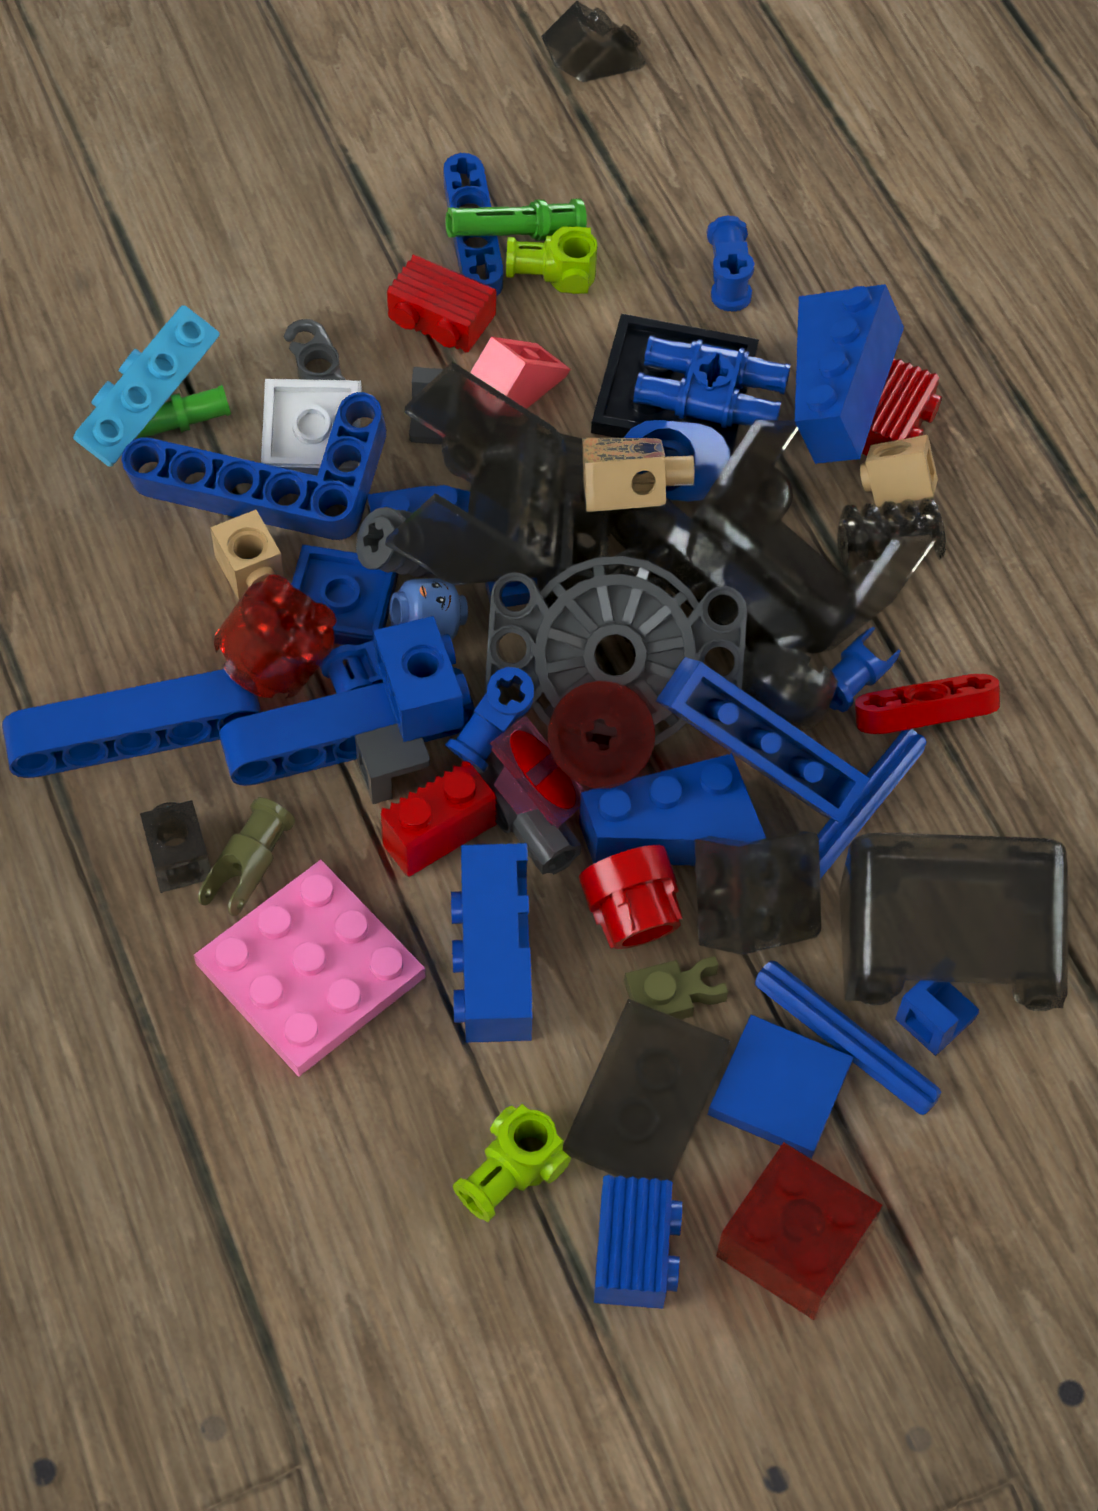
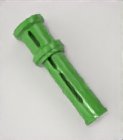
[445,198,587,241]

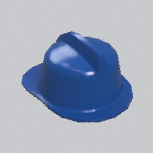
[624,420,731,502]

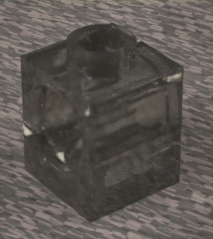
[140,800,211,893]

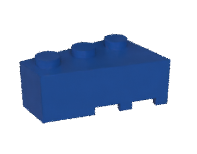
[579,753,768,872]
[451,843,533,1043]

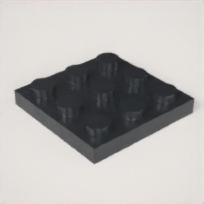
[591,313,759,460]

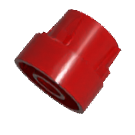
[578,845,683,949]

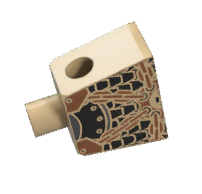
[582,438,694,512]

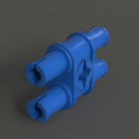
[633,335,791,432]

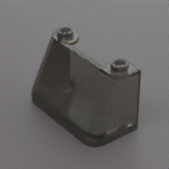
[839,832,1068,1011]

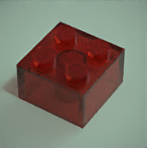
[716,1142,883,1320]

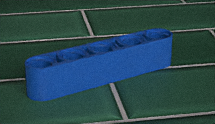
[2,667,261,778]
[219,667,475,786]

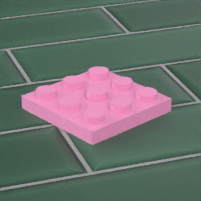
[194,860,426,1077]

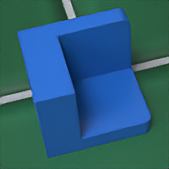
[895,957,979,1056]

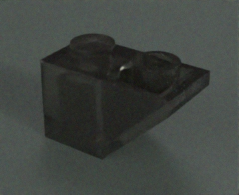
[541,1,646,82]

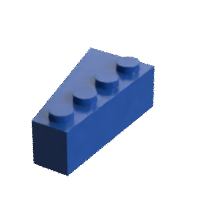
[795,284,904,464]

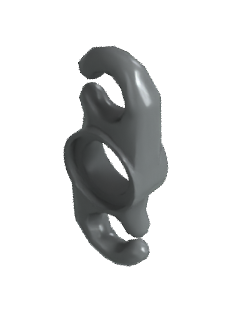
[284,319,346,380]

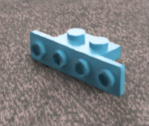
[73,305,219,467]

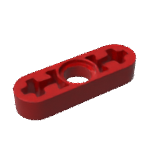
[855,674,1000,734]

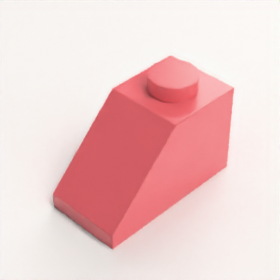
[463,336,571,416]

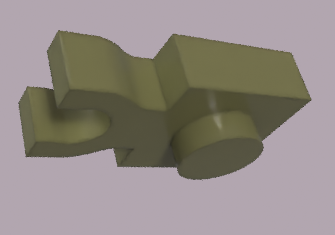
[624,956,728,1030]

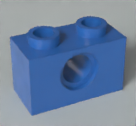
[373,616,471,742]

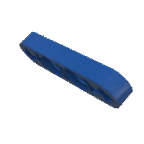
[443,153,503,296]

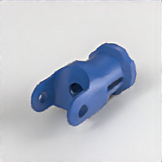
[813,626,901,712]

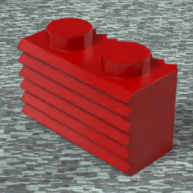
[387,254,496,353]
[862,358,942,456]
[381,761,497,877]

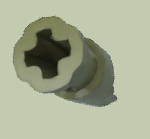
[198,797,295,916]

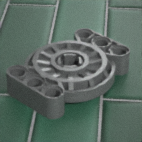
[484,556,747,754]

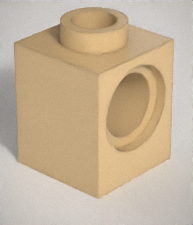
[860,435,938,507]
[210,510,284,600]

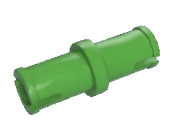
[137,385,231,438]

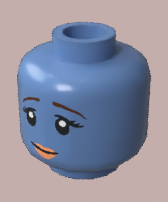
[390,578,468,640]

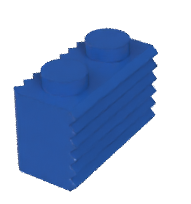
[594,1175,683,1309]

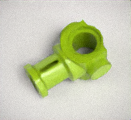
[506,226,597,294]
[453,1104,571,1222]

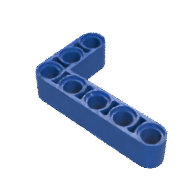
[122,392,387,540]

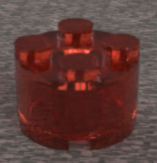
[214,574,336,699]
[548,680,656,789]

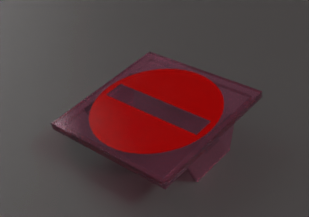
[490,716,585,828]

